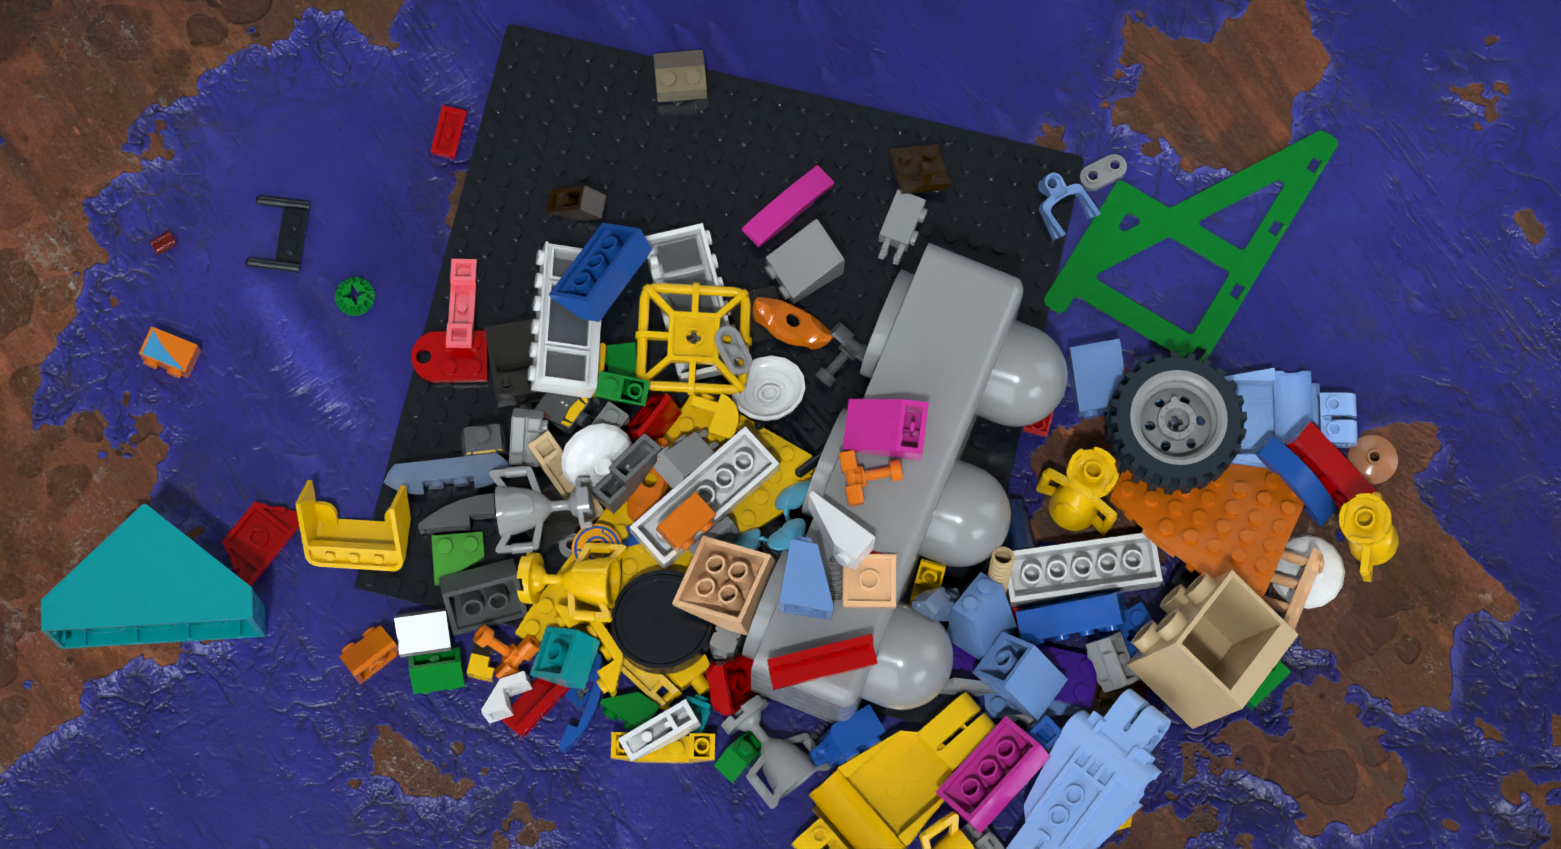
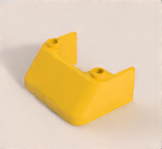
[295,480,411,571]

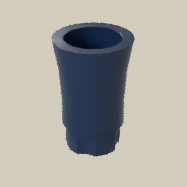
[1003,499,1037,551]

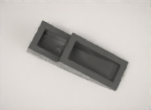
[592,433,663,514]
[418,493,496,534]

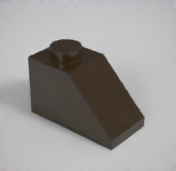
[547,185,606,221]

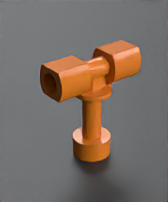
[838,450,903,507]
[473,625,540,680]

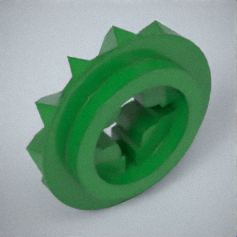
[335,276,375,316]

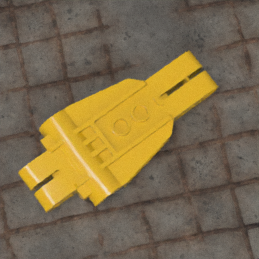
[791,692,996,849]

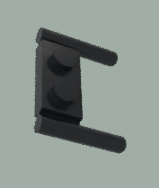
[245,195,311,273]
[754,399,831,478]

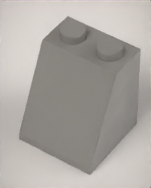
[764,219,845,304]

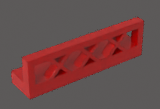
[767,634,878,690]

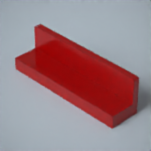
[1284,422,1377,511]
[502,678,571,740]

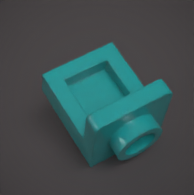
[686,694,714,733]

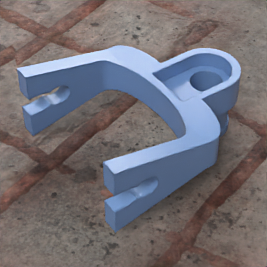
[1038,173,1101,240]

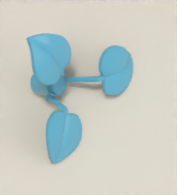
[731,480,811,554]

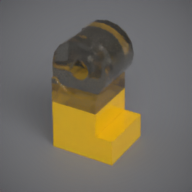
[467,633,498,683]

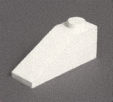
[808,491,875,571]
[618,699,702,762]

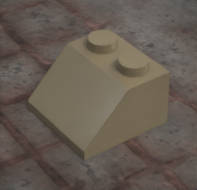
[653,50,707,102]

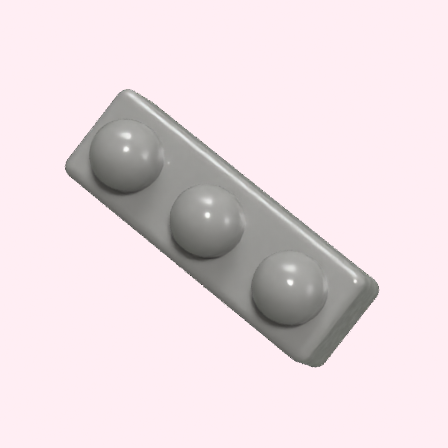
[742,243,1067,724]

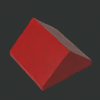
[623,393,682,442]

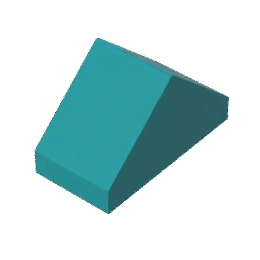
[41,504,266,649]

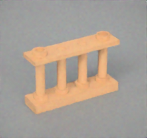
[1263,548,1324,632]

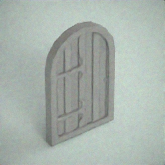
[939,678,996,697]

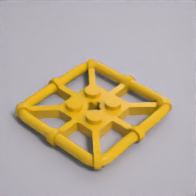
[635,282,752,395]

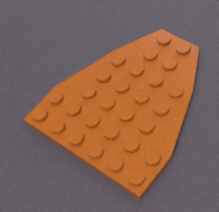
[1110,464,1304,599]

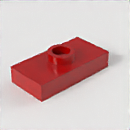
[430,105,467,160]

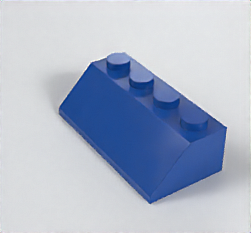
[549,223,652,322]
[1015,588,1126,645]

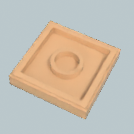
[842,554,896,609]

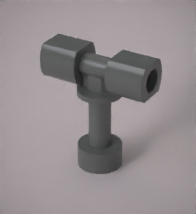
[814,322,867,388]

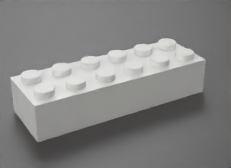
[630,427,779,570]
[1006,533,1163,608]

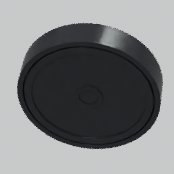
[611,570,716,675]

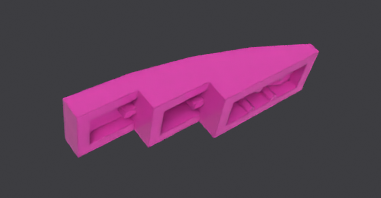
[742,165,835,247]

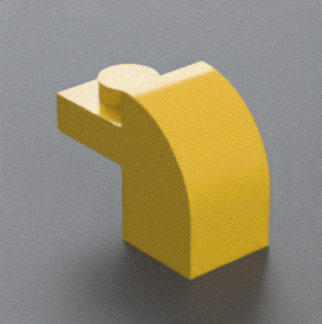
[691,393,740,441]

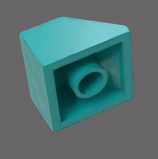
[530,626,600,690]

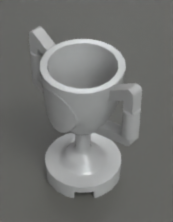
[489,466,594,554]
[721,695,832,809]

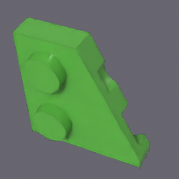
[432,532,485,586]

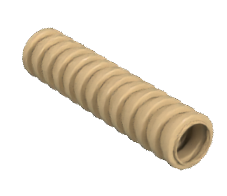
[987,547,1015,595]

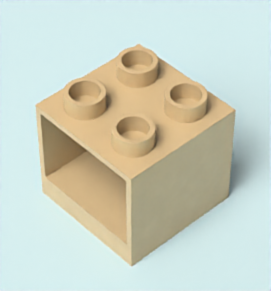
[1127,570,1298,729]

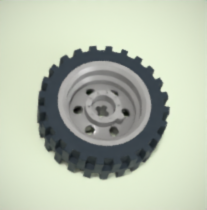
[1104,351,1247,495]

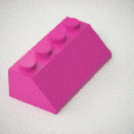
[936,716,1050,834]

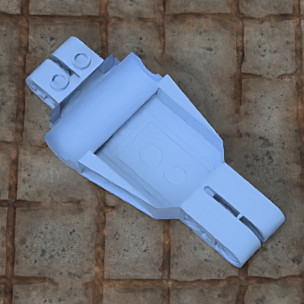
[1145,368,1358,469]
[1006,689,1171,849]

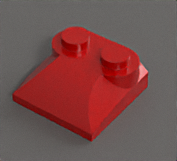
[706,652,758,715]

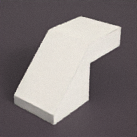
[481,671,533,723]

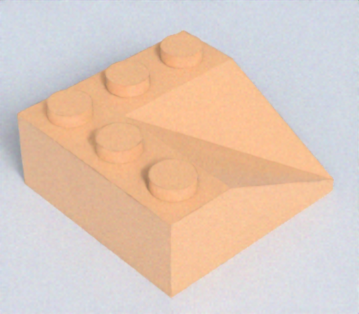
[672,536,777,636]

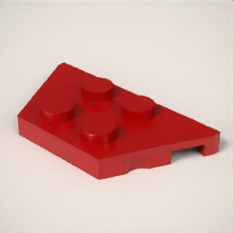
[222,502,300,587]

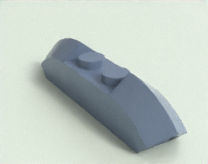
[383,453,512,494]
[911,587,961,621]

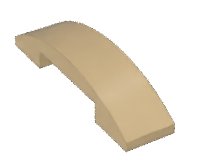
[527,430,604,522]

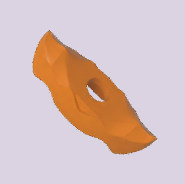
[753,297,833,349]
[627,438,671,521]

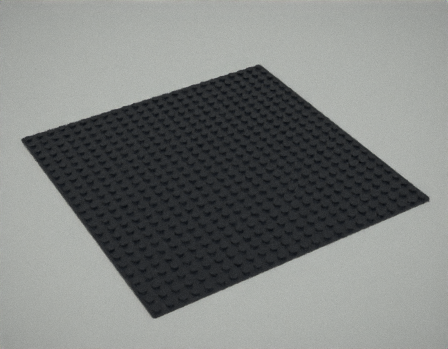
[355,24,1084,725]

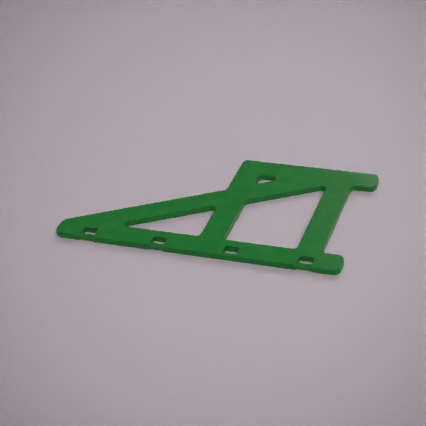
[1044,131,1338,362]

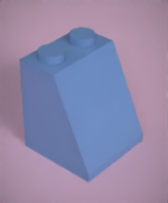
[1066,339,1125,420]
[779,537,834,621]
[947,572,1017,661]
[972,632,1068,721]

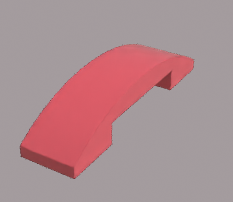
[446,259,477,348]

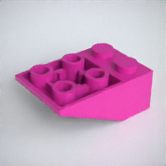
[842,399,929,461]

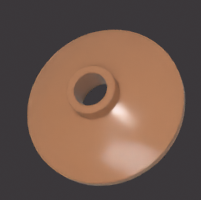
[1347,435,1398,485]

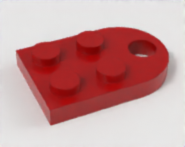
[411,331,488,383]

